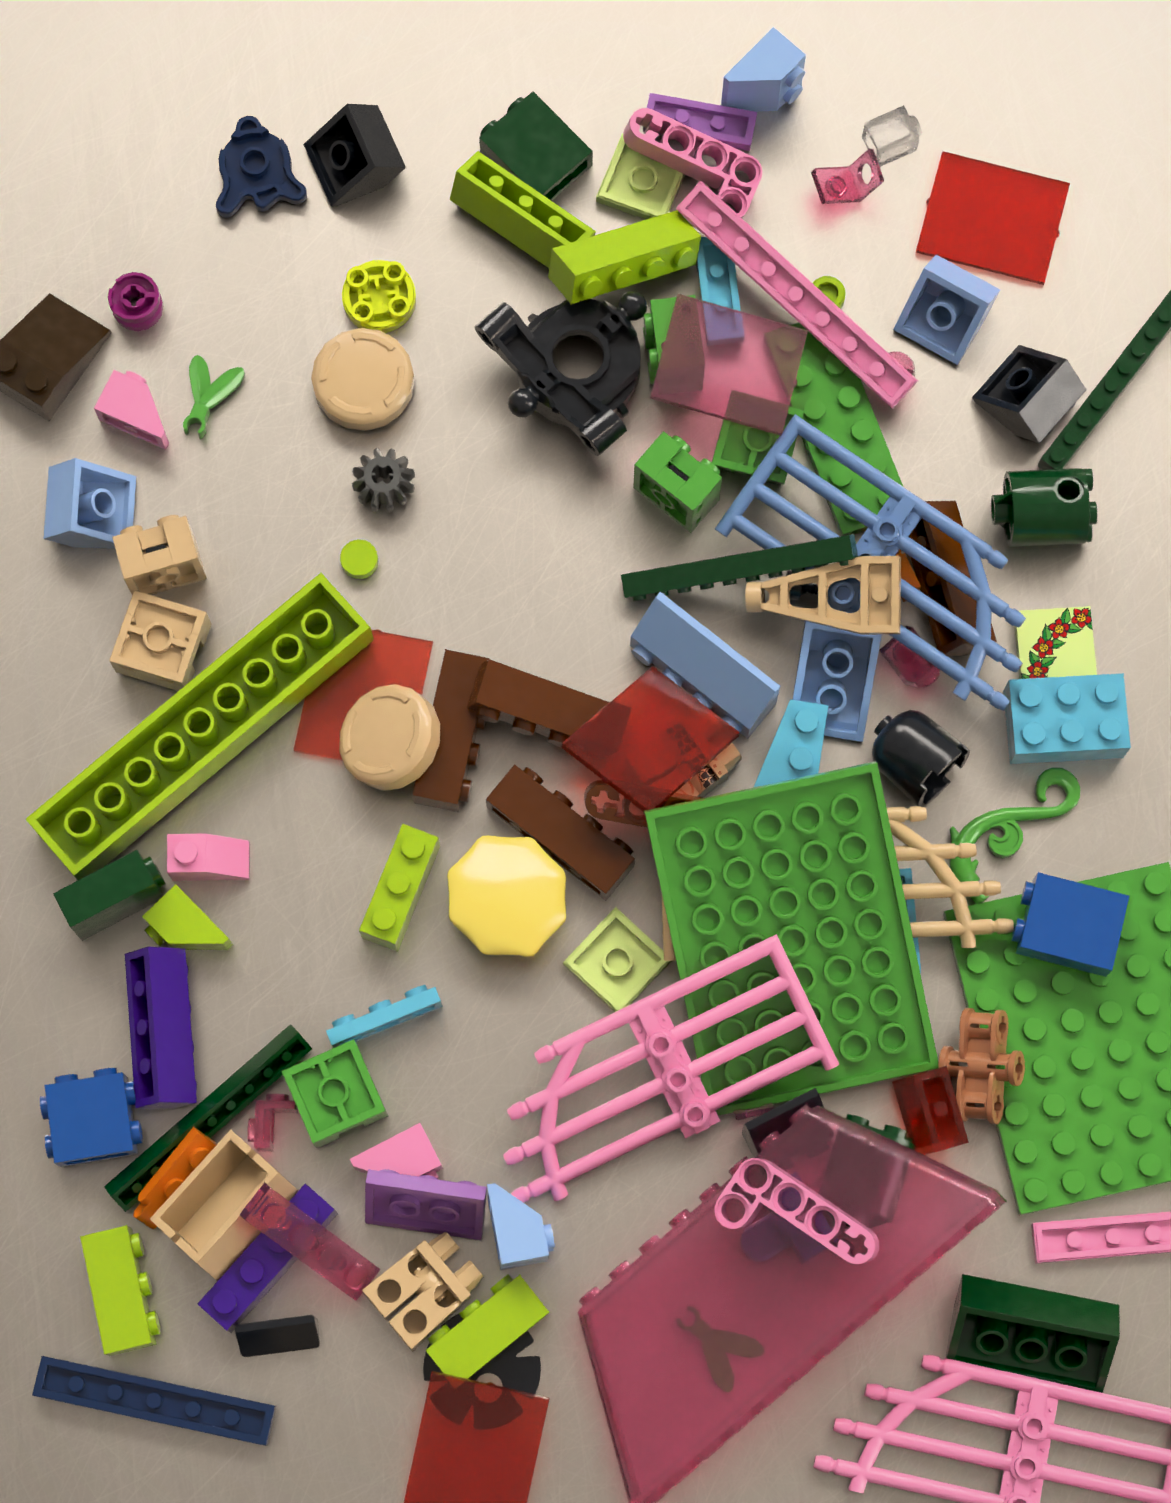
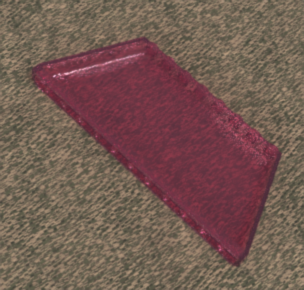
[577,1104,1007,1503]

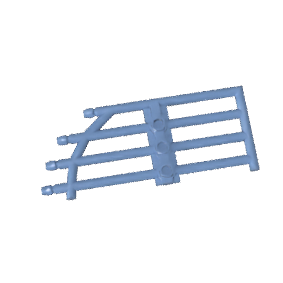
[715,414,1026,711]

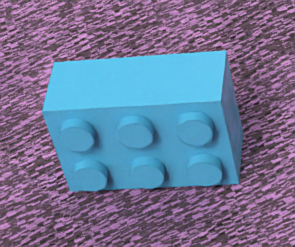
[1003,673,1131,764]

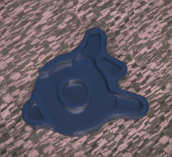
[216,116,307,217]

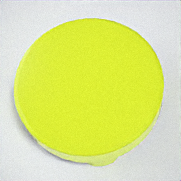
[342,260,416,333]

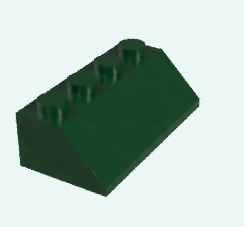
[945,1274,1120,1393]

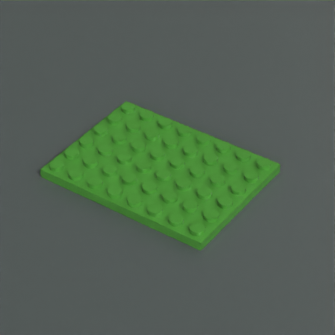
[644,761,939,1116]
[943,862,1171,1216]

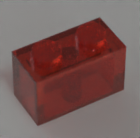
[892,1066,969,1158]

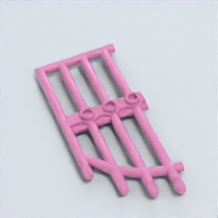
[503,934,839,1203]
[813,1355,1171,1503]

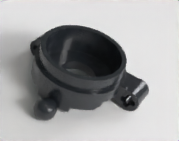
[474,292,648,456]

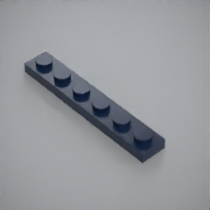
[32,1356,276,1446]

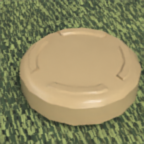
[311,328,415,431]
[339,684,440,791]

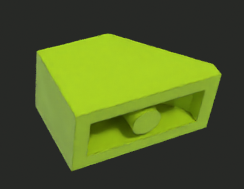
[142,884,233,950]

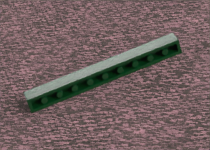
[1038,290,1171,470]
[621,534,858,601]
[104,1024,312,1212]

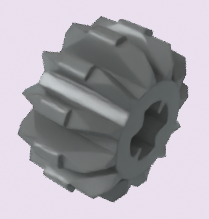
[352,448,415,512]

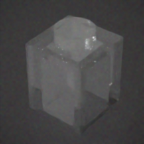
[862,105,922,168]

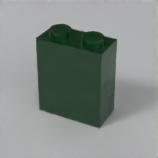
[479,91,593,201]
[53,850,166,941]

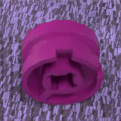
[108,272,164,332]

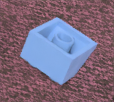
[721,27,806,112]
[893,255,1000,365]
[44,458,136,549]
[486,1183,555,1270]

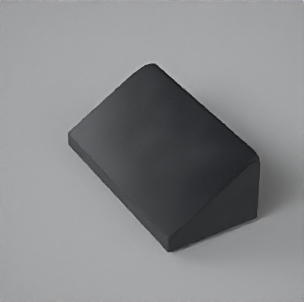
[235,1315,320,1357]

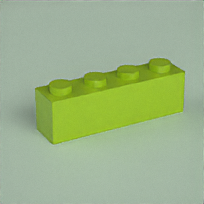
[449,151,596,268]
[548,210,701,304]

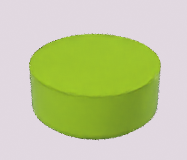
[813,276,846,309]
[340,539,378,579]

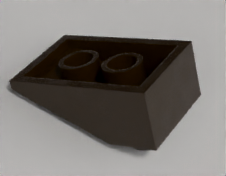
[0,293,112,421]

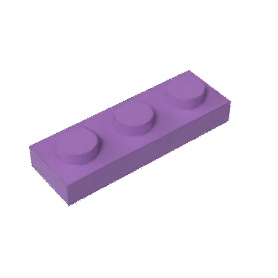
[643,93,757,151]

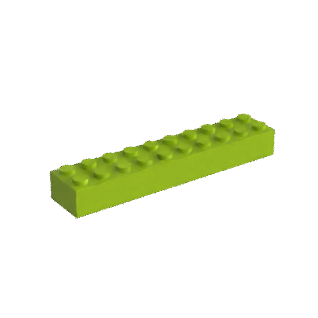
[25,572,374,880]

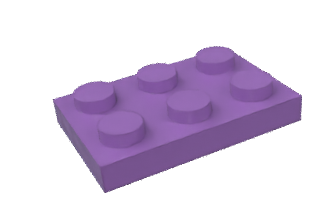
[365,1169,487,1241]

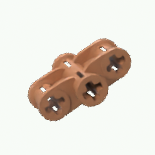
[938,1008,1025,1124]

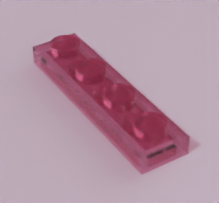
[239,1182,381,1301]

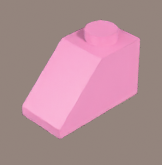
[94,370,169,450]
[167,834,250,881]
[350,1123,443,1179]

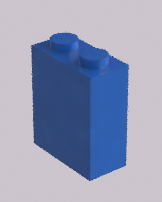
[1011,872,1129,977]

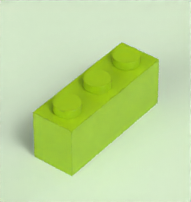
[359,823,440,952]
[80,1225,161,1356]
[426,1274,549,1389]

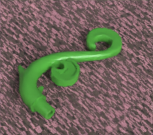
[950,768,1080,905]

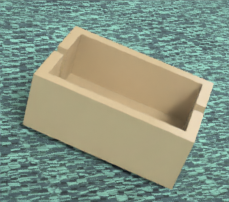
[150,1130,298,1281]

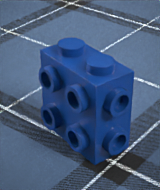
[40,1068,143,1167]

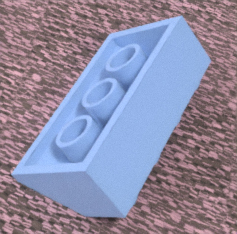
[630,592,780,739]

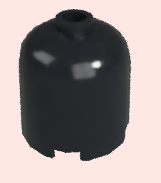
[872,710,970,806]

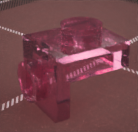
[879,626,940,688]
[248,1094,298,1152]

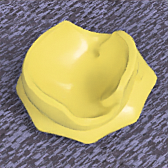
[447,835,566,957]

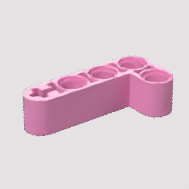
[623,108,762,218]
[715,1158,879,1264]

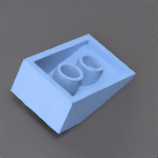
[792,621,882,742]

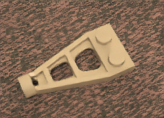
[745,556,901,635]

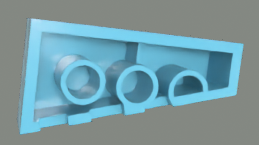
[753,699,828,788]

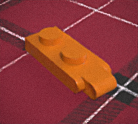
[133,1126,218,1229]

